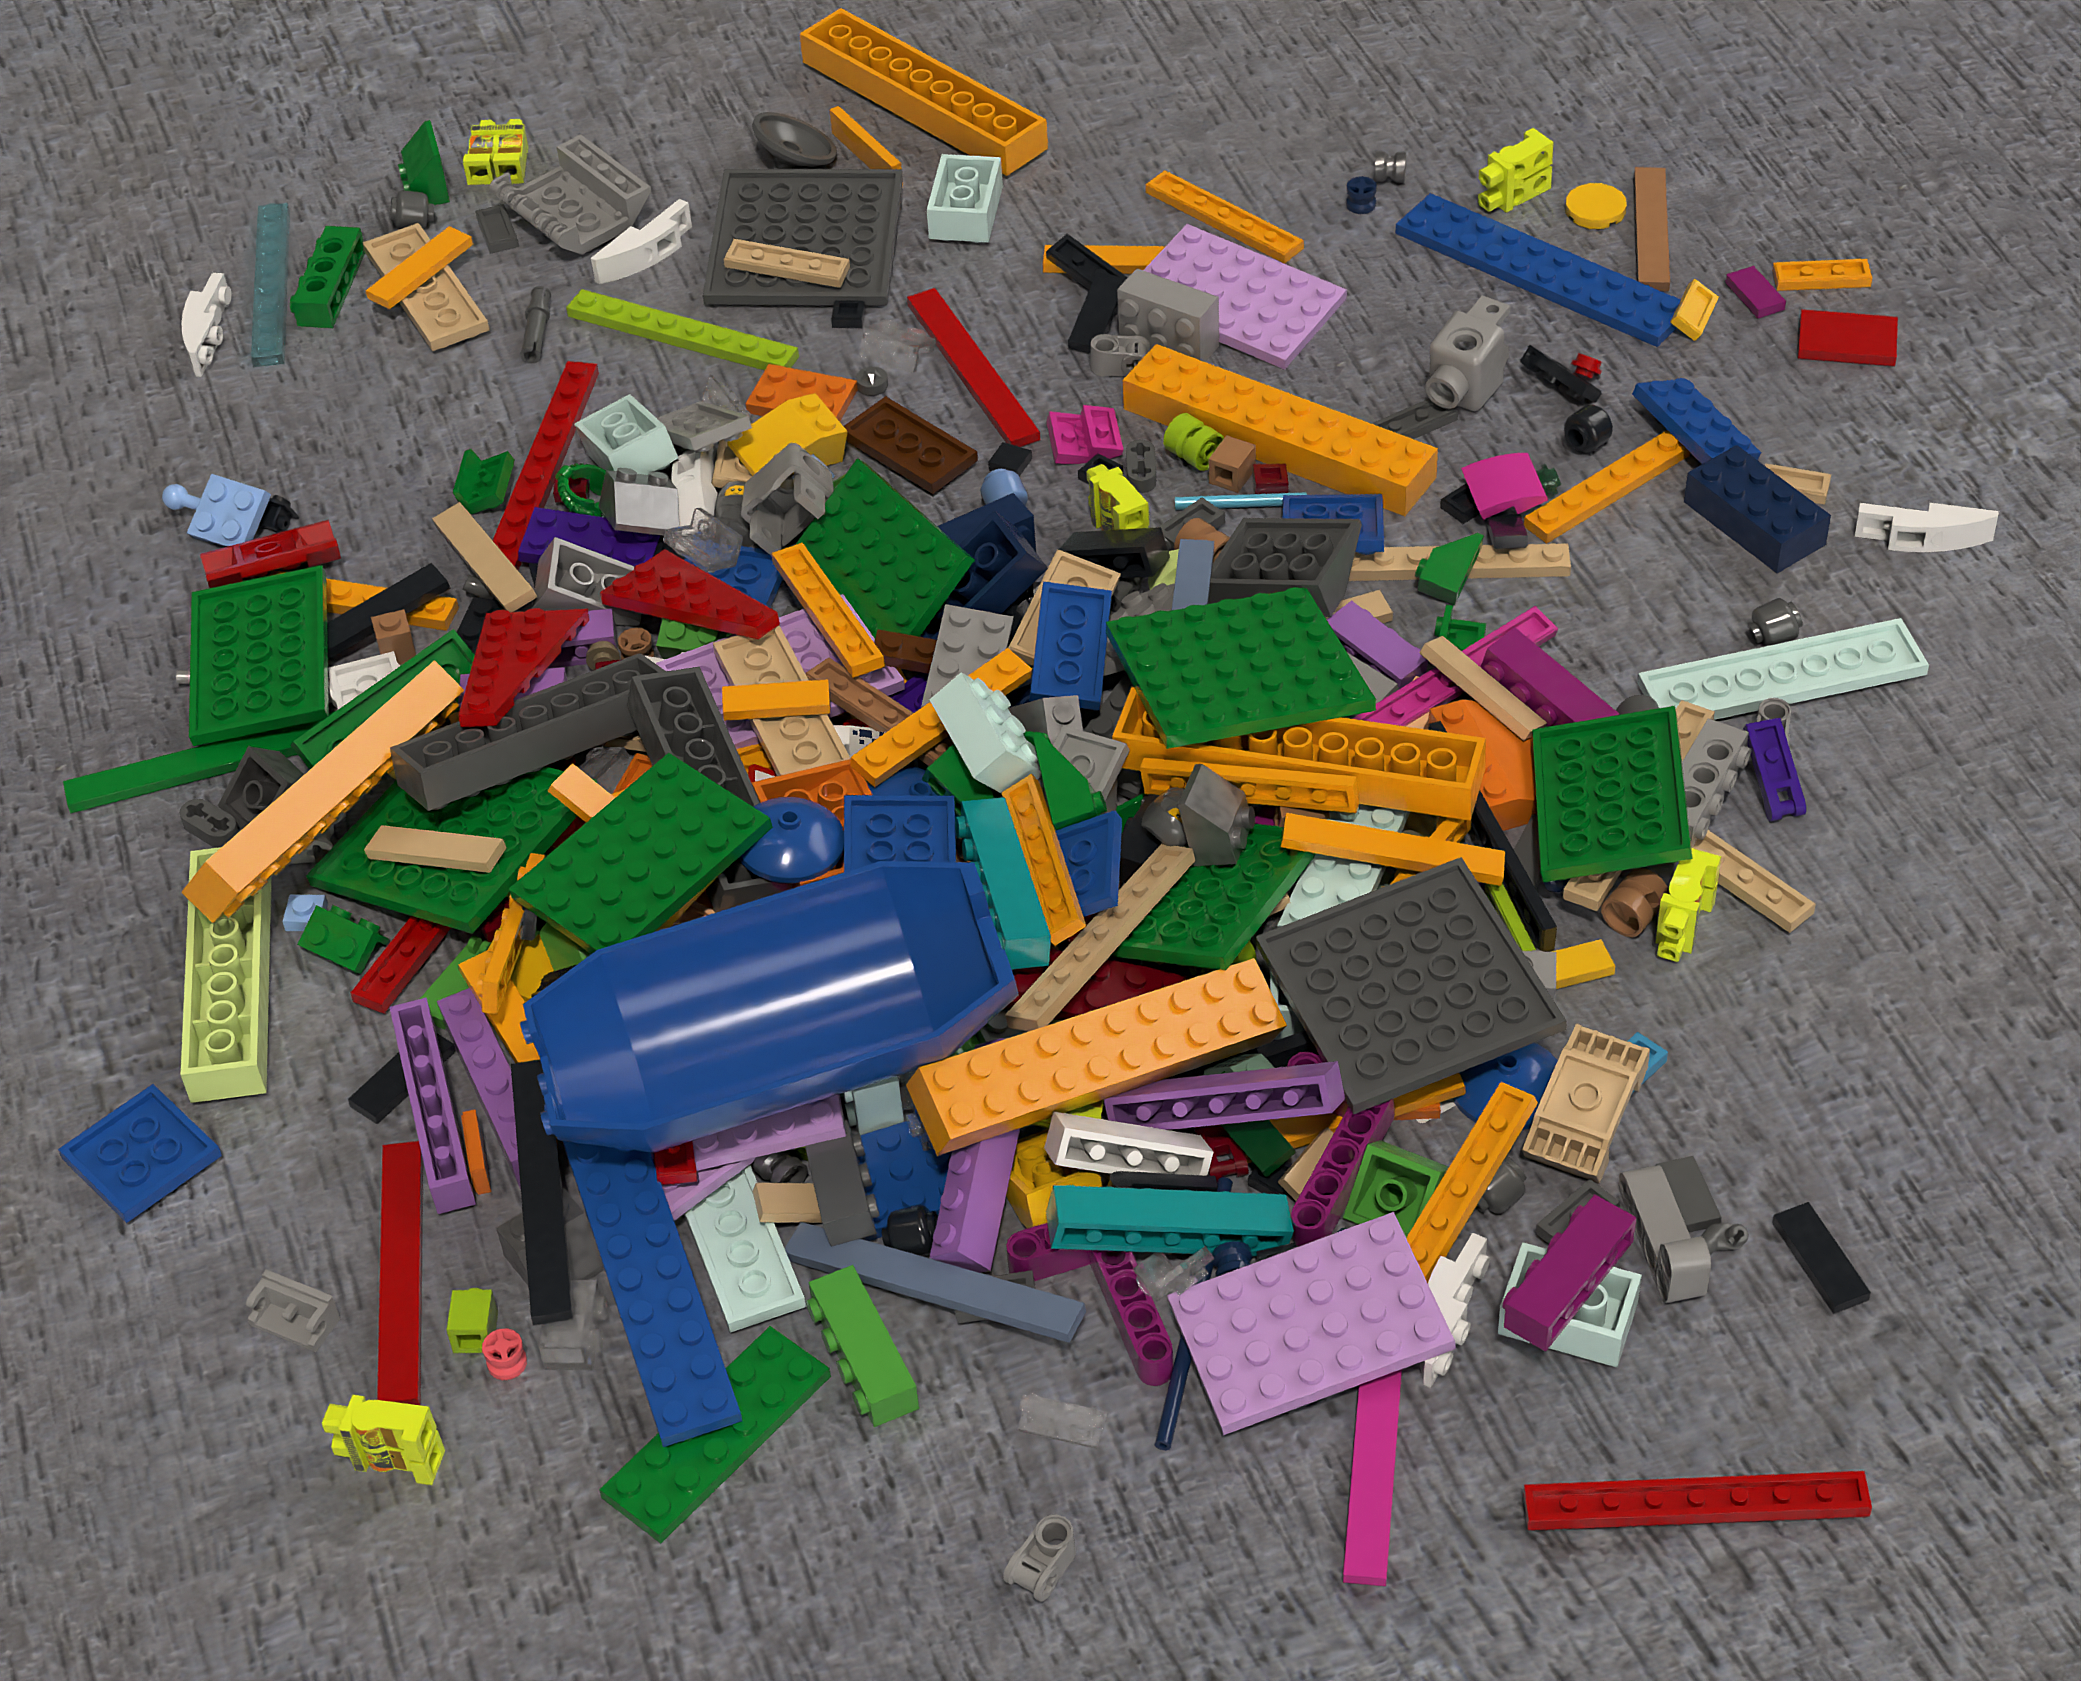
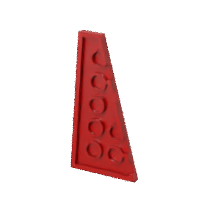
[600,549,780,640]
[459,608,589,727]

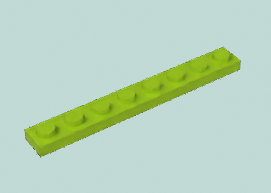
[566,289,799,371]

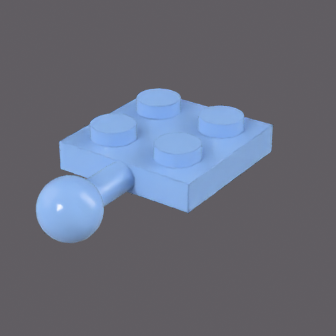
[162,474,271,547]

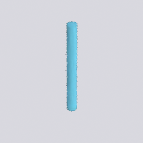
[1175,492,1307,510]

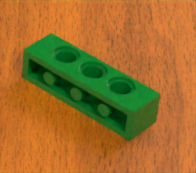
[290,226,365,328]

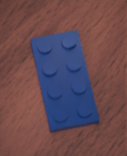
[1632,378,1761,464]
[1029,581,1112,710]

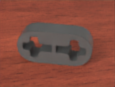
[1126,440,1157,493]
[179,799,239,848]

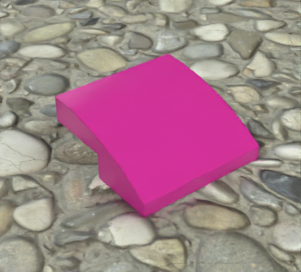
[1046,405,1123,464]
[1461,453,1548,520]

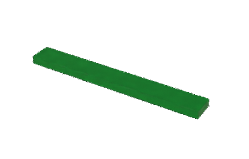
[63,711,335,814]

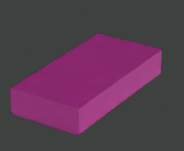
[1725,266,1786,318]

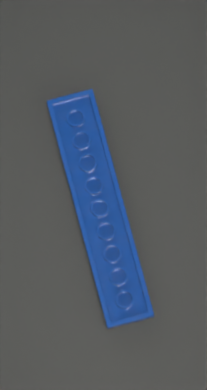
[1395,193,1680,347]
[562,1141,742,1447]

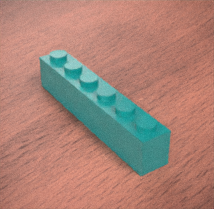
[955,797,1051,969]
[1046,1185,1294,1256]

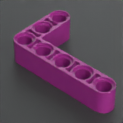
[1288,1052,1395,1247]
[1006,1223,1173,1386]

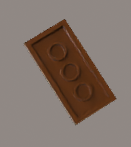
[844,396,978,494]

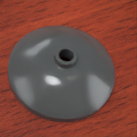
[752,112,837,167]

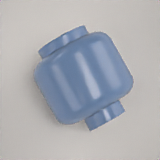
[980,469,1028,505]

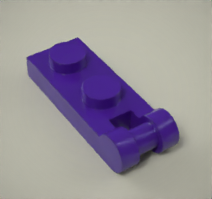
[1743,718,1807,822]

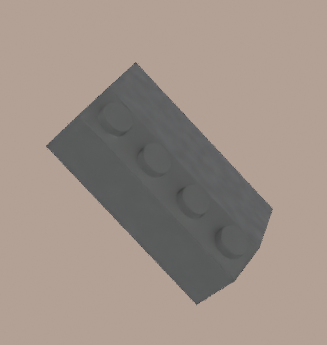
[1208,518,1362,617]

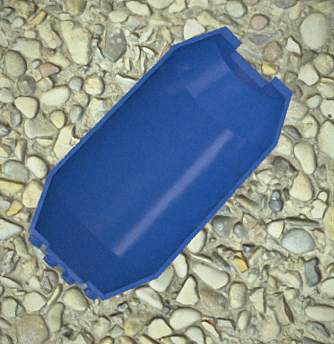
[520,861,1018,1153]

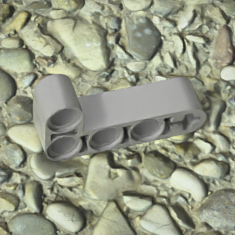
[1619,1165,1711,1303]

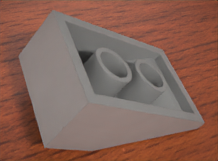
[532,537,642,626]

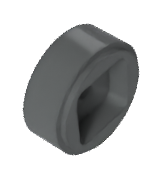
[856,367,888,396]

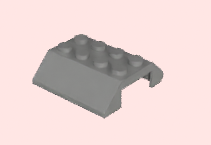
[489,134,651,255]

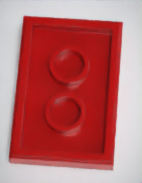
[1798,309,1898,366]

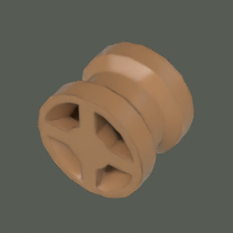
[618,628,655,660]

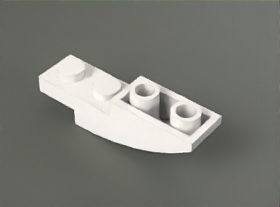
[591,199,692,284]
[181,273,231,377]
[672,444,718,539]
[1855,503,1999,552]
[1419,1233,1490,1388]

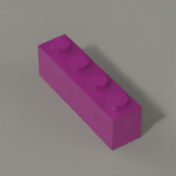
[1481,627,1620,727]
[1502,1194,1637,1352]

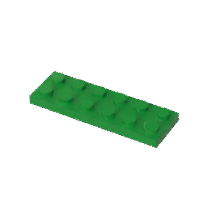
[290,629,475,769]
[599,1326,831,1543]

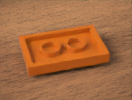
[745,364,858,422]

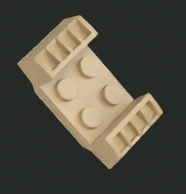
[1522,1024,1650,1183]

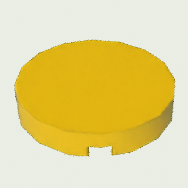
[1565,183,1627,229]

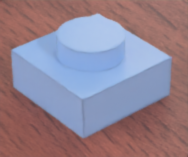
[282,894,328,931]

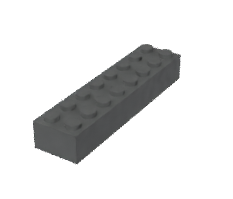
[390,653,665,811]
[627,666,793,913]

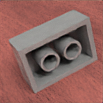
[1117,268,1219,362]

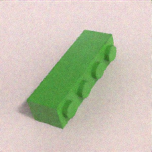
[806,1265,919,1427]

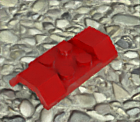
[200,520,341,588]

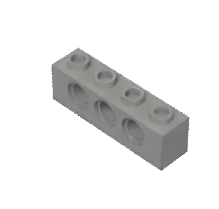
[1682,718,1751,848]

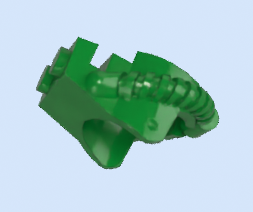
[555,463,606,517]

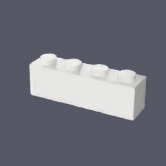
[1044,1112,1214,1176]

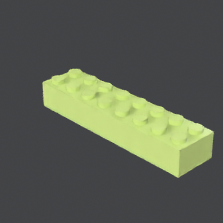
[180,847,272,1103]

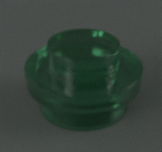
[1536,464,1561,496]

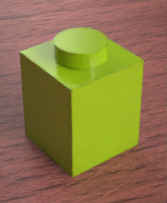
[446,1288,498,1353]

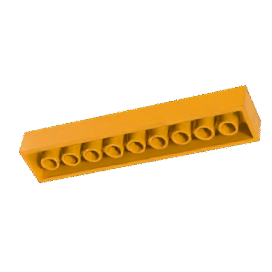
[800,8,1048,176]
[1123,344,1438,516]
[181,660,464,923]
[1112,687,1486,821]
[906,958,1287,1156]

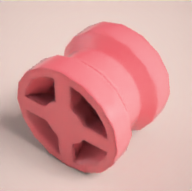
[482,1328,527,1380]

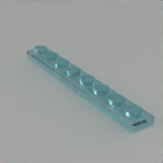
[251,203,290,367]

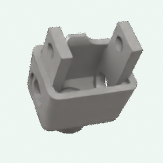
[1425,295,1510,411]
[741,443,834,556]

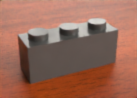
[805,1120,880,1247]

